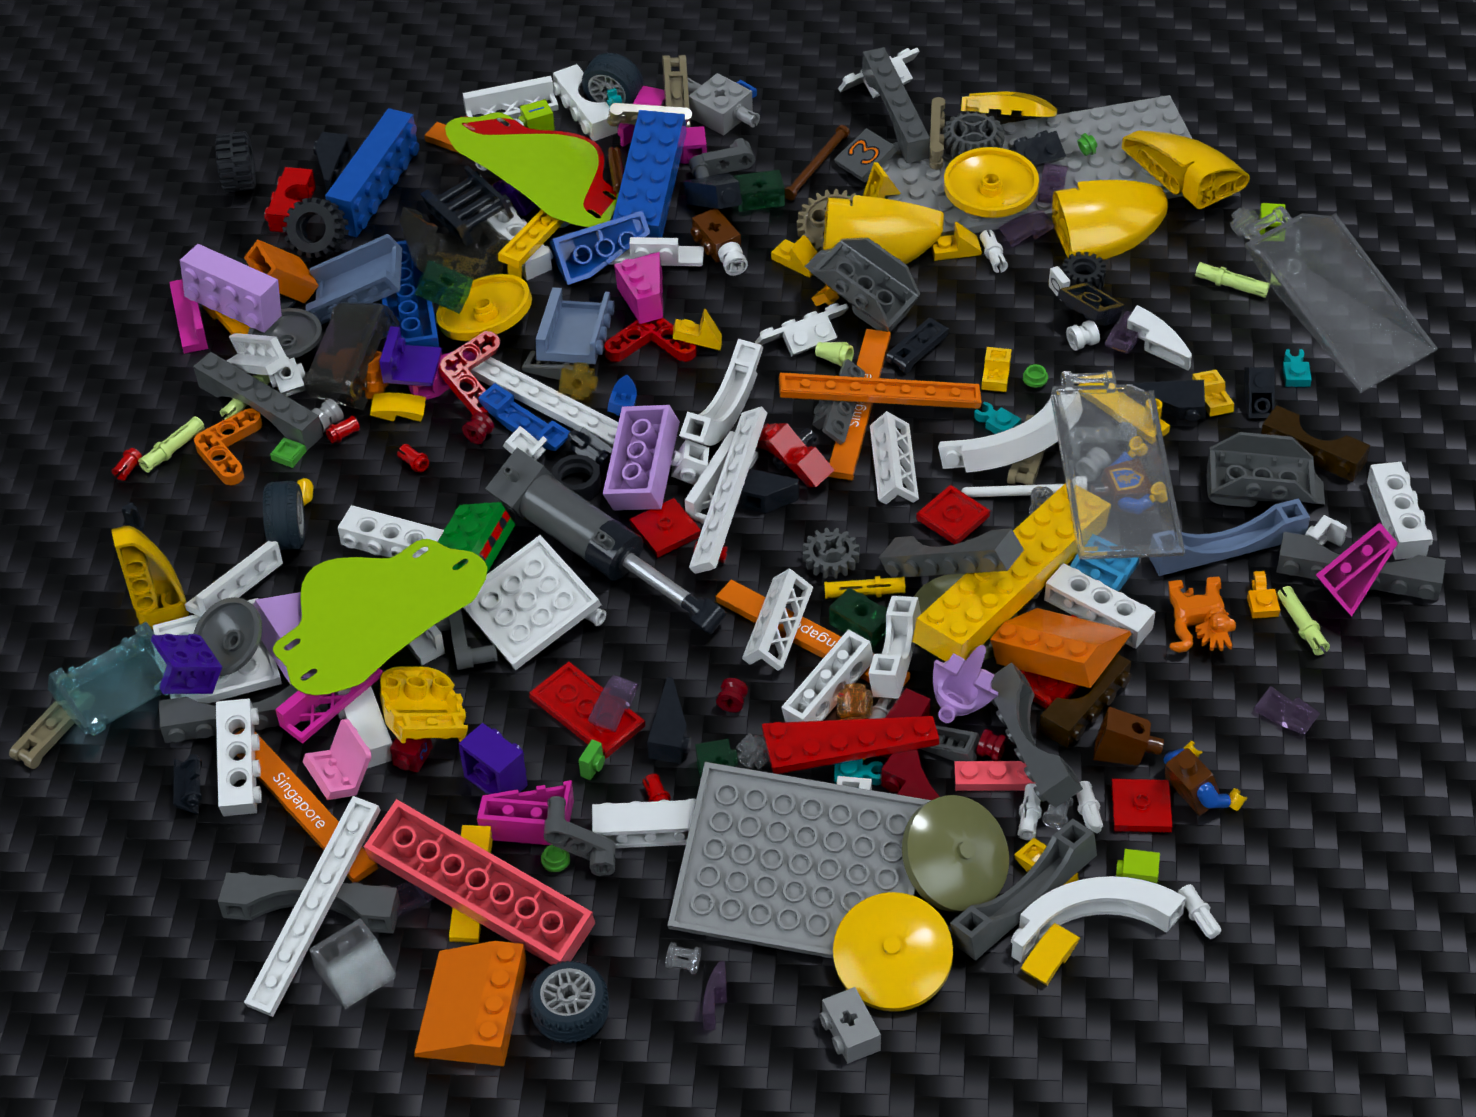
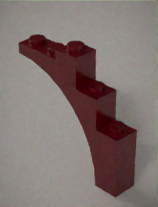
[880,688,940,800]

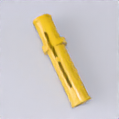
[824,576,906,599]

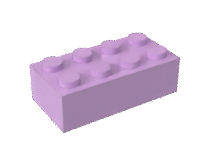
[180,244,282,333]
[603,405,680,510]

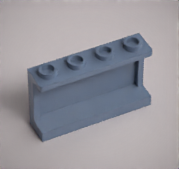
[306,234,402,325]
[535,287,614,364]

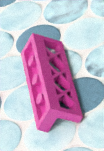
[169,279,208,354]
[275,668,383,744]

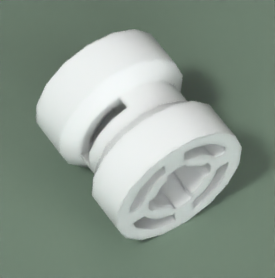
[718,242,748,276]
[1066,320,1100,351]

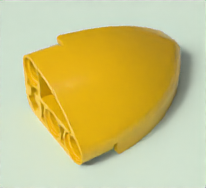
[1121,130,1250,209]
[1052,180,1168,260]
[823,195,944,264]
[112,526,189,630]

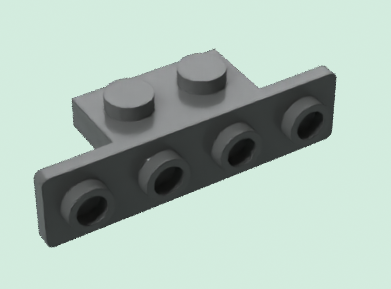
[812,359,865,445]

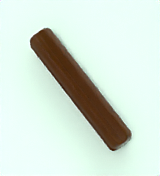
[608,147,624,193]

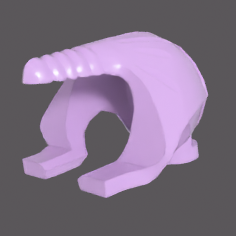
[933,645,998,723]

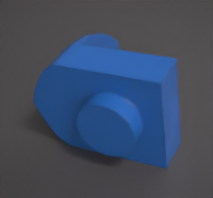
[607,375,637,416]

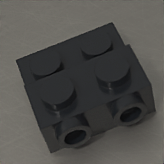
[1057,282,1125,326]

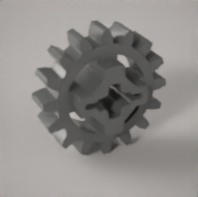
[803,528,860,579]

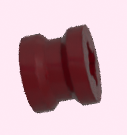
[462,412,494,444]
[716,678,748,712]
[977,729,1008,761]

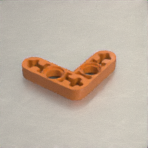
[194,408,262,485]

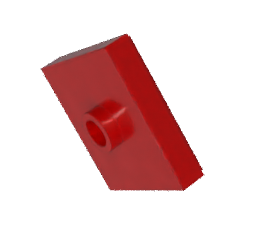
[916,485,990,545]
[630,498,701,558]
[1111,779,1172,832]

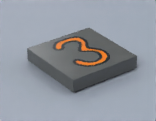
[834,128,897,182]

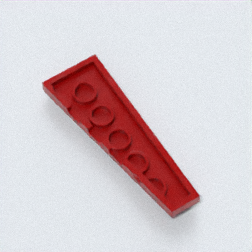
[762,716,939,774]

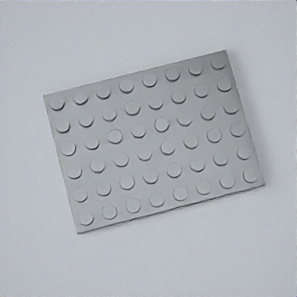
[667,762,931,959]

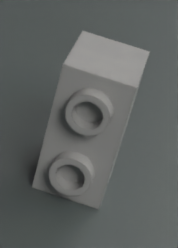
[819,987,881,1064]

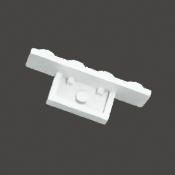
[838,48,920,98]
[609,237,704,266]
[755,303,849,357]

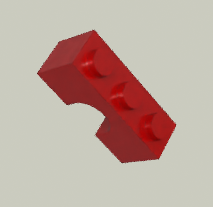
[265,167,316,233]

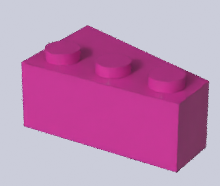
[614,252,663,324]
[1316,523,1398,617]
[477,780,574,845]

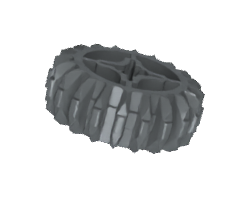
[942,111,1005,159]

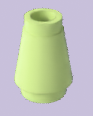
[815,342,854,366]

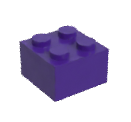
[458,723,528,795]

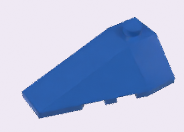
[549,210,650,285]

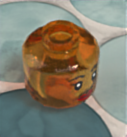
[837,683,873,720]

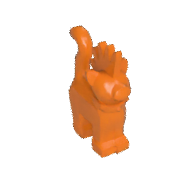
[1168,577,1236,653]

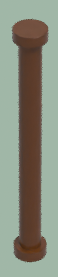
[783,125,850,200]

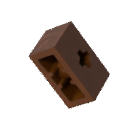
[691,208,741,263]

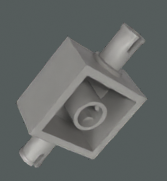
[687,73,760,136]

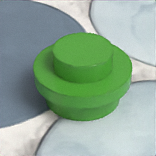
[1077,133,1098,156]
[1023,364,1048,388]
[541,844,570,872]

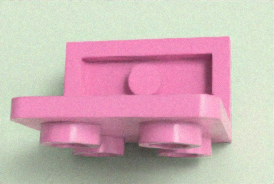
[303,719,371,800]

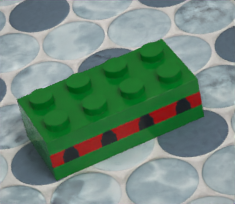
[437,502,515,572]

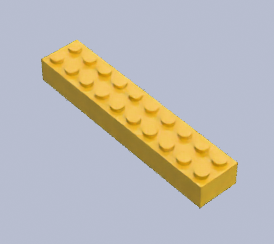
[912,482,1111,662]

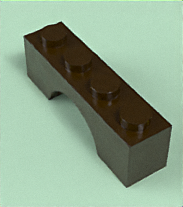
[1261,405,1370,482]
[1039,653,1132,748]

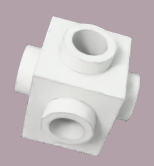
[269,357,306,396]
[671,439,709,485]

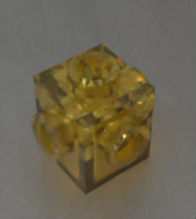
[558,362,598,400]

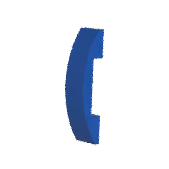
[478,383,570,451]

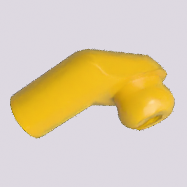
[297,478,314,505]

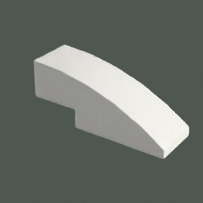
[1127,305,1192,371]

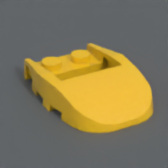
[961,91,1057,117]
[380,667,468,743]

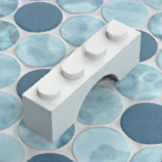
[553,64,618,141]
[868,596,921,698]

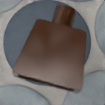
[1093,707,1164,765]

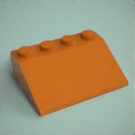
[990,608,1131,688]
[414,941,527,1066]

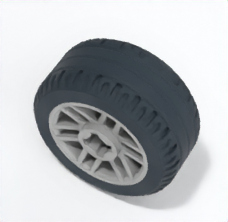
[582,53,644,104]
[263,481,305,550]
[529,961,609,1043]

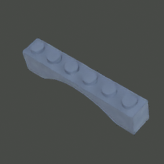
[1149,498,1310,576]

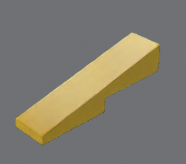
[449,825,493,943]

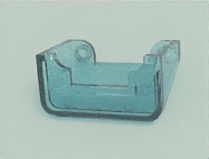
[48,622,169,736]

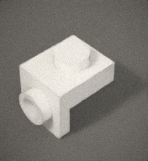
[503,426,547,461]
[1305,515,1347,546]

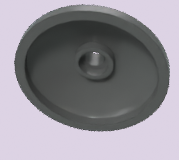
[248,308,322,359]
[193,597,262,676]

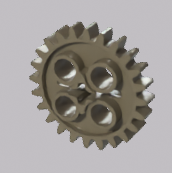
[797,189,856,252]

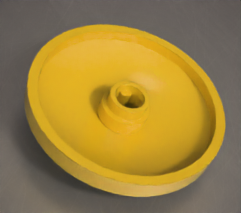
[944,147,1039,218]
[436,274,532,341]
[833,892,953,1011]

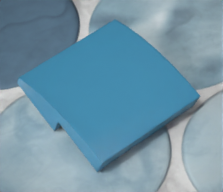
[1070,536,1139,591]

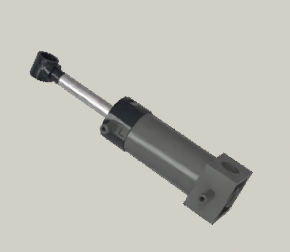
[485,447,727,635]

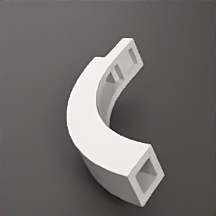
[679,339,763,446]
[938,389,1082,472]
[1011,876,1186,962]

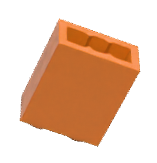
[244,239,319,303]

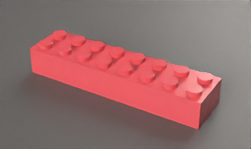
[363,799,595,965]

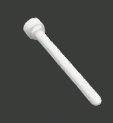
[961,478,1087,497]

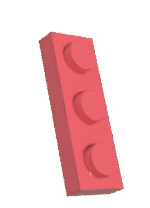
[954,761,1035,791]

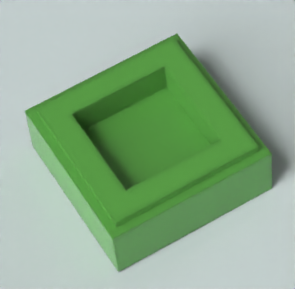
[270,438,306,468]

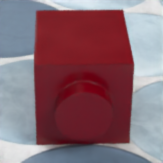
[390,737,433,773]

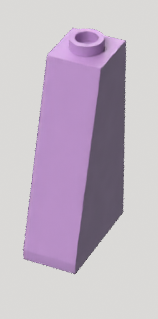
[253,592,317,685]

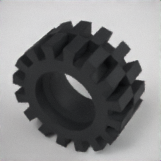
[1062,252,1106,290]

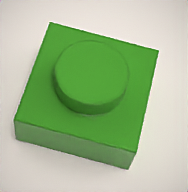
[579,740,605,780]

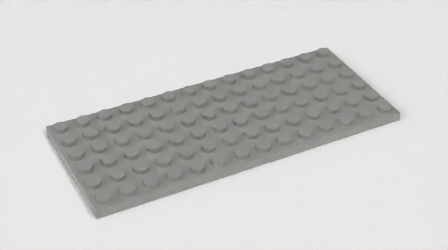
[882,95,1192,236]

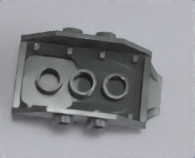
[804,238,920,332]
[1207,432,1325,507]

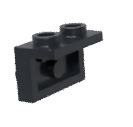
[1009,130,1066,168]

